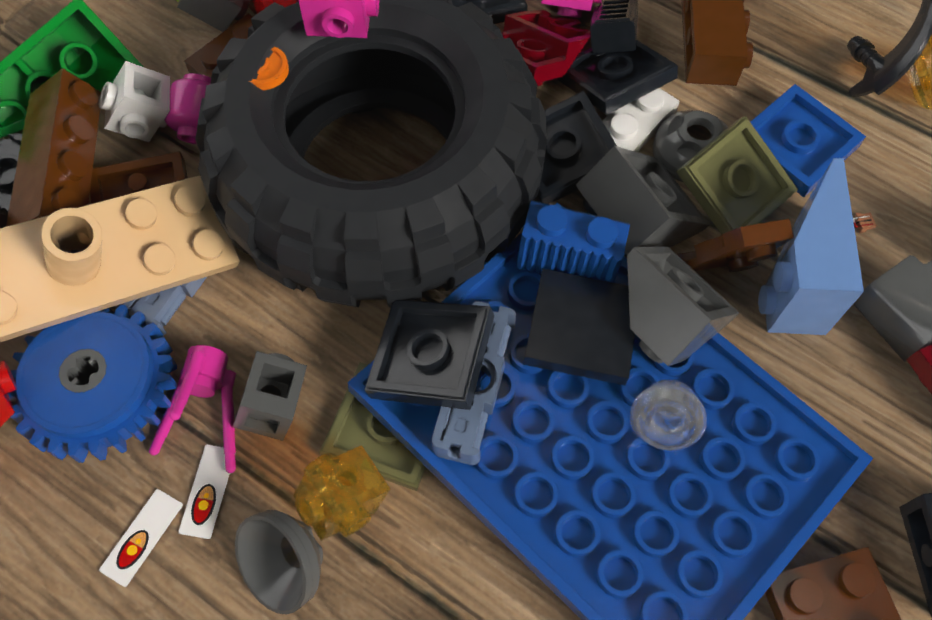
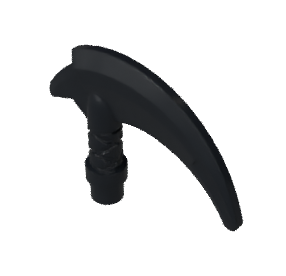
[847,0,932,97]

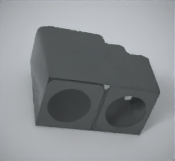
[854,255,932,362]

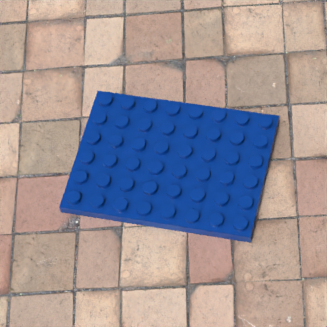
[347,202,873,620]

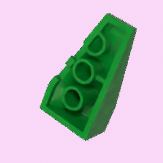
[0,0,144,138]

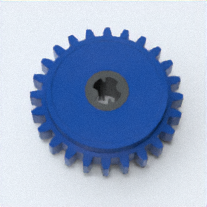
[8,304,177,463]

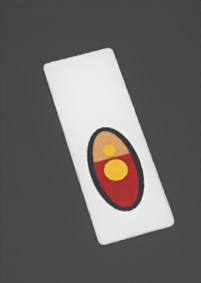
[179,445,236,539]
[99,489,183,587]

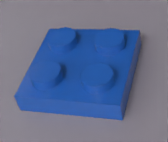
[751,84,866,197]

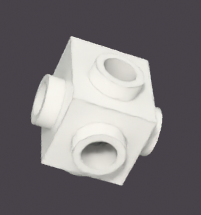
[99,61,170,142]

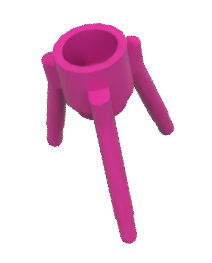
[149,345,236,474]

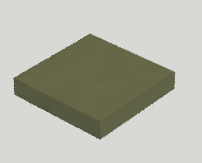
[676,116,798,234]
[319,362,426,491]

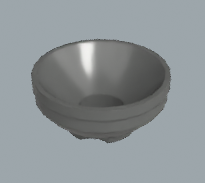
[652,110,728,182]
[235,510,323,615]

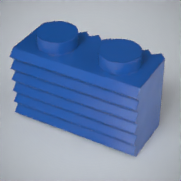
[516,200,630,283]

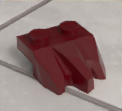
[501,10,591,86]

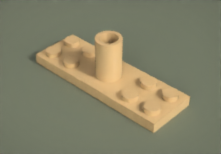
[0,175,240,342]

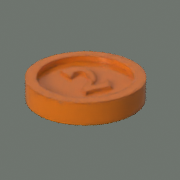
[248,47,289,90]

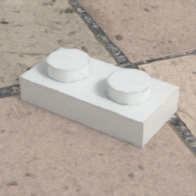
[602,88,680,152]

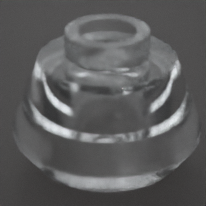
[630,379,707,451]

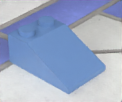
[758,158,864,335]

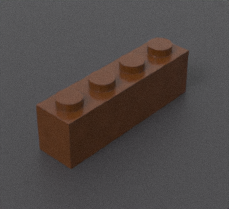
[681,0,753,86]
[6,68,101,227]

